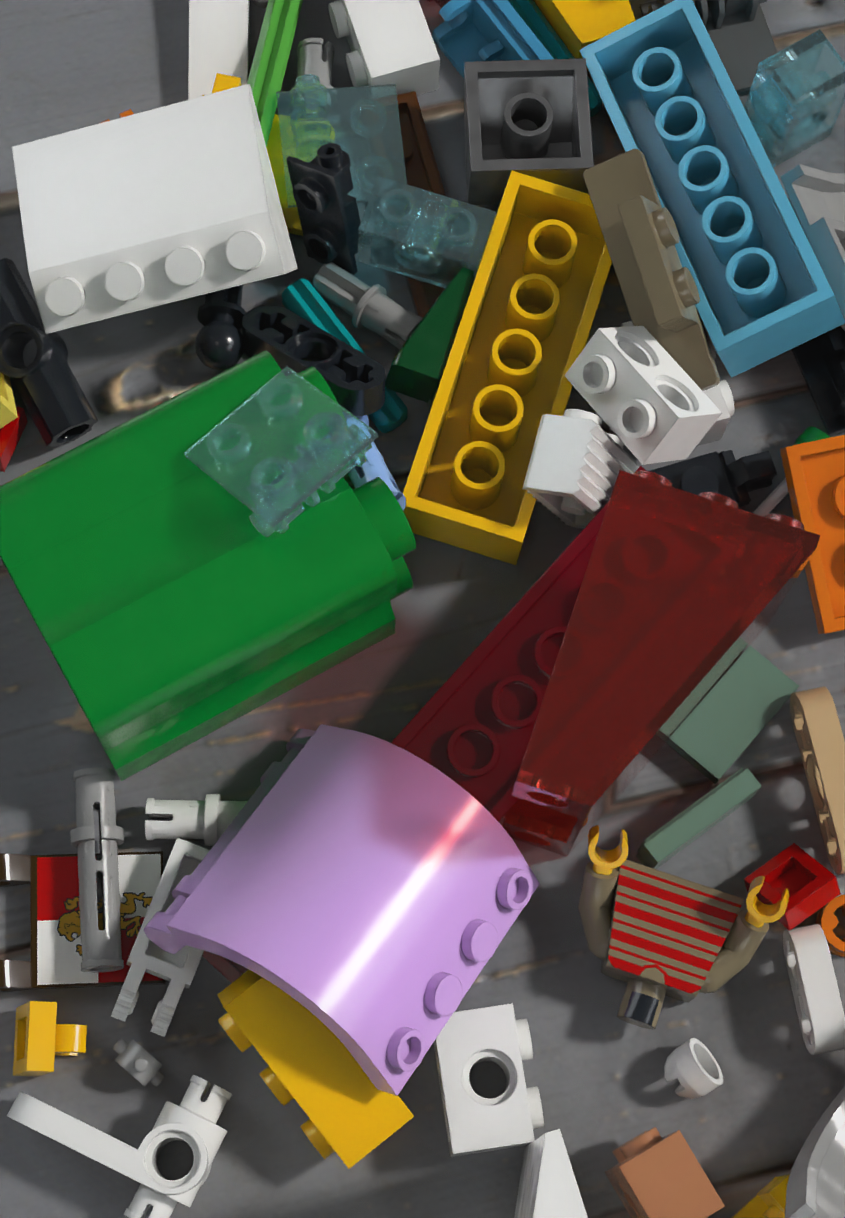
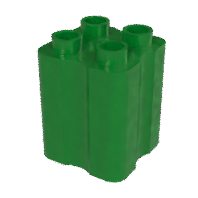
[0,350,416,781]

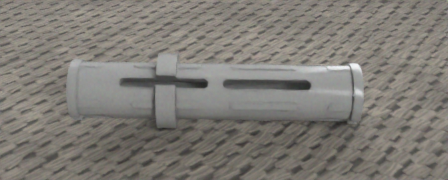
[70,768,124,973]

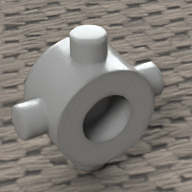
[113,1039,164,1087]

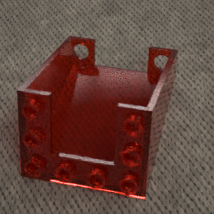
[502,470,820,857]

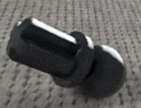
[195,285,246,370]

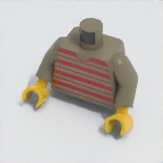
[578,825,789,1030]

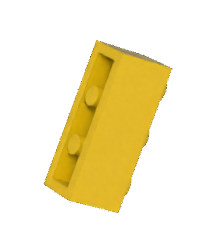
[217,970,414,1169]

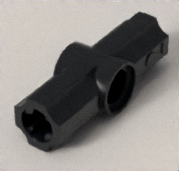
[0,258,98,448]

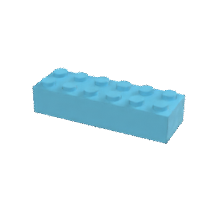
[579,0,845,378]

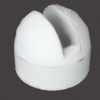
[664,1038,723,1099]

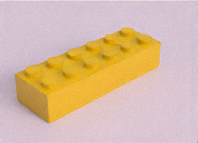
[403,170,612,565]

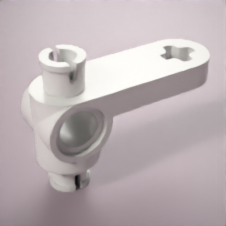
[7,1075,232,1218]

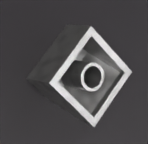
[464,58,594,205]

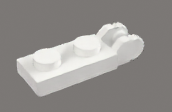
[111,838,210,1037]

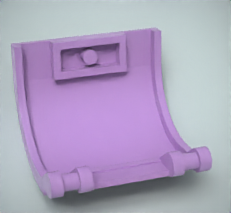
[144,724,540,1096]

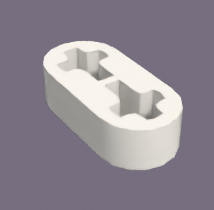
[783,924,845,1055]

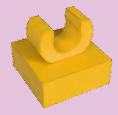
[13,1001,87,1077]

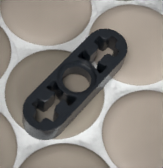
[242,306,386,416]

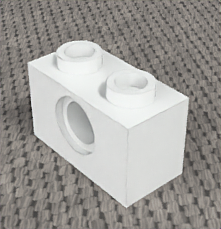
[433,1003,544,1157]

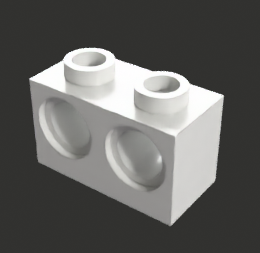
[564,326,722,465]

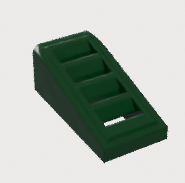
[385,267,476,403]

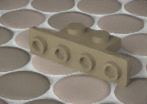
[583,149,720,391]

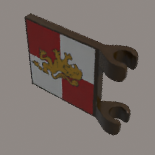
[0,851,165,992]

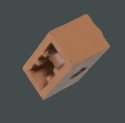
[605,1127,725,1218]

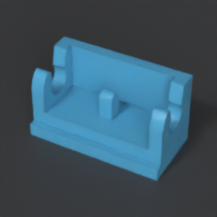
[432,0,554,79]

